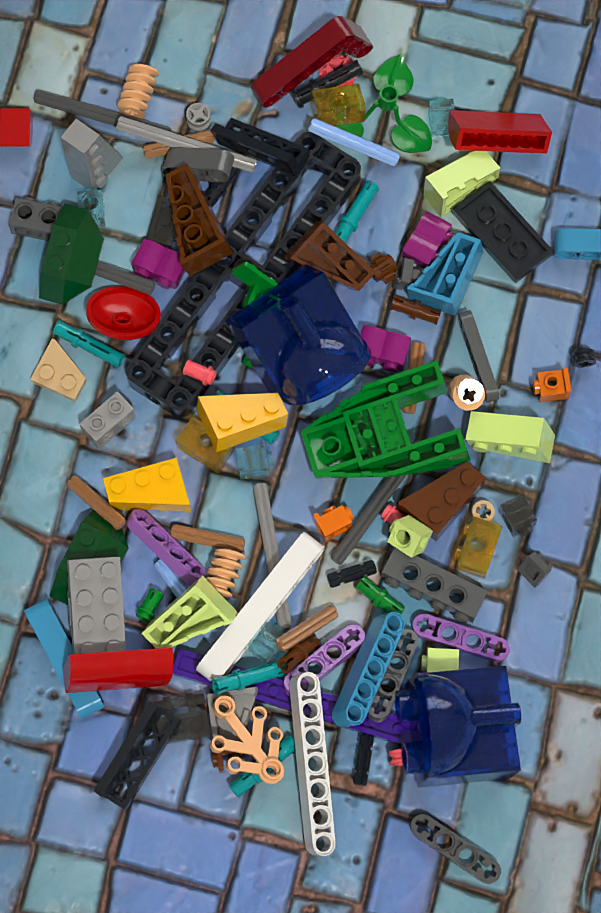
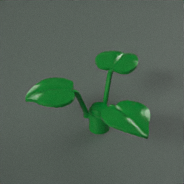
[323,54,432,153]

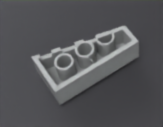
[61,119,123,193]

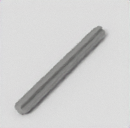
[116,116,257,172]
[253,483,292,630]

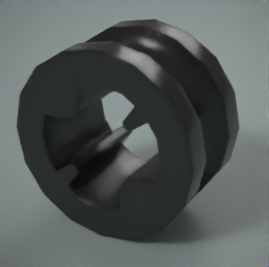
[572,349,596,368]

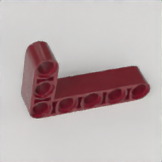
[250,16,373,108]

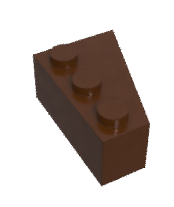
[283,221,375,291]
[397,462,486,541]

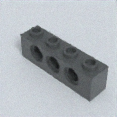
[381,547,488,624]

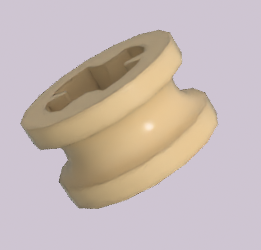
[471,500,495,525]

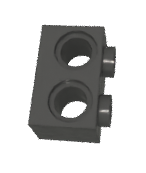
[8,197,63,241]

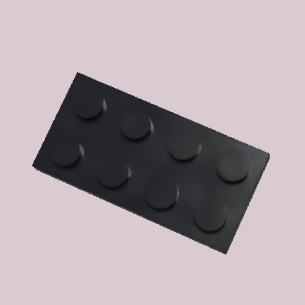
[452,181,554,283]

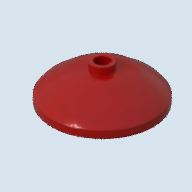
[86,286,161,341]

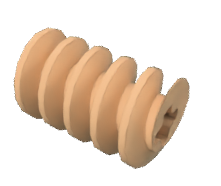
[117,64,159,119]
[448,375,485,411]
[206,548,247,598]

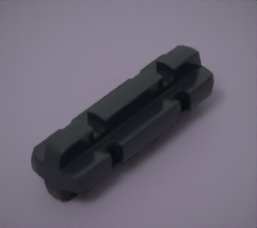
[327,560,377,588]
[353,734,374,786]

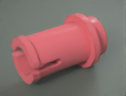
[183,359,217,386]
[381,504,407,532]

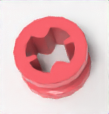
[388,748,413,766]

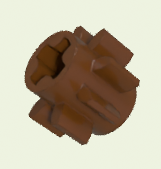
[369,252,398,284]

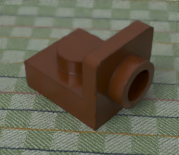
[211,741,245,773]

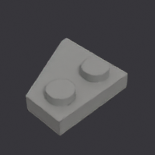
[207,687,258,746]

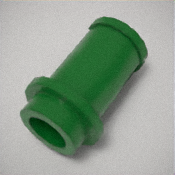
[136,588,164,623]

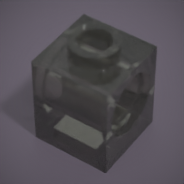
[498,494,537,537]

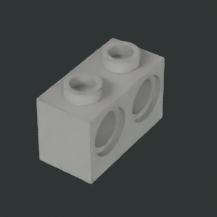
[80,391,136,450]

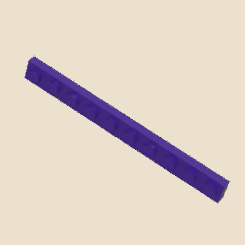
[172,648,427,751]

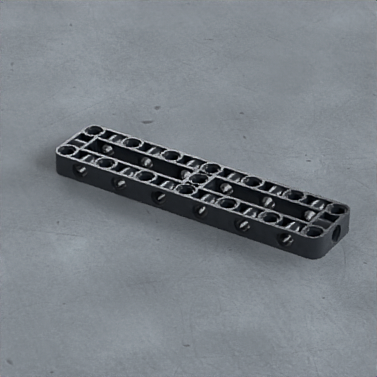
[126,132,361,418]

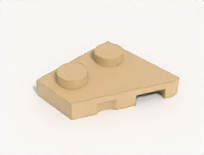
[30,338,87,403]

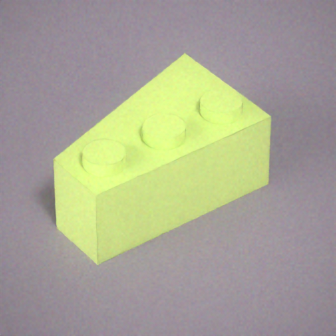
[423,151,500,218]
[142,575,238,648]

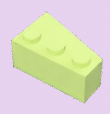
[465,411,555,463]

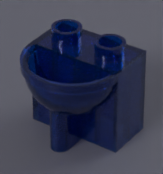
[225,264,372,405]
[395,666,521,788]

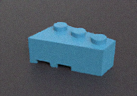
[407,232,483,316]

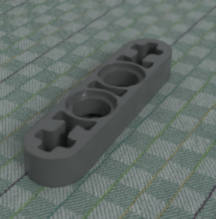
[458,310,499,403]
[367,629,419,723]
[410,814,501,884]

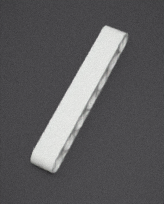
[196,532,325,681]
[289,672,336,856]

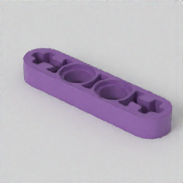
[126,509,206,586]
[412,614,510,663]
[283,624,365,696]

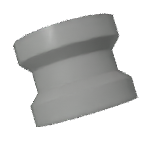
[186,103,211,133]

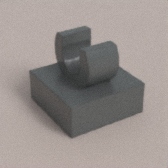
[392,258,422,290]
[517,551,552,588]

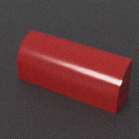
[0,108,33,147]
[448,110,552,154]
[62,647,173,693]

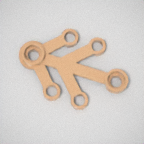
[210,696,284,784]

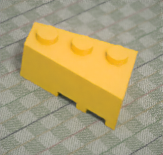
[197,393,288,452]
[103,458,192,513]

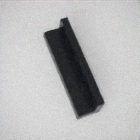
[210,118,310,175]
[93,701,182,810]

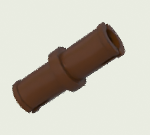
[390,295,442,325]
[277,634,319,673]

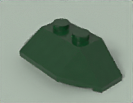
[39,203,104,305]
[50,509,129,606]

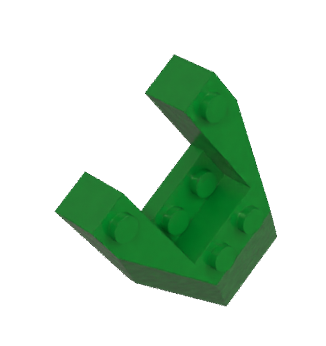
[301,360,471,478]

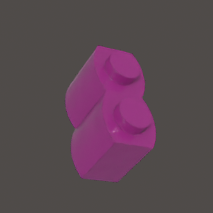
[402,211,454,269]
[131,239,186,289]
[355,325,411,372]

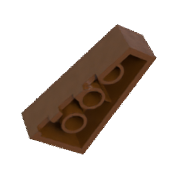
[166,163,233,276]

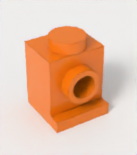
[532,368,571,402]
[313,505,354,543]

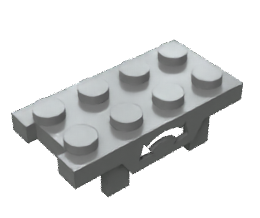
[67,557,126,654]

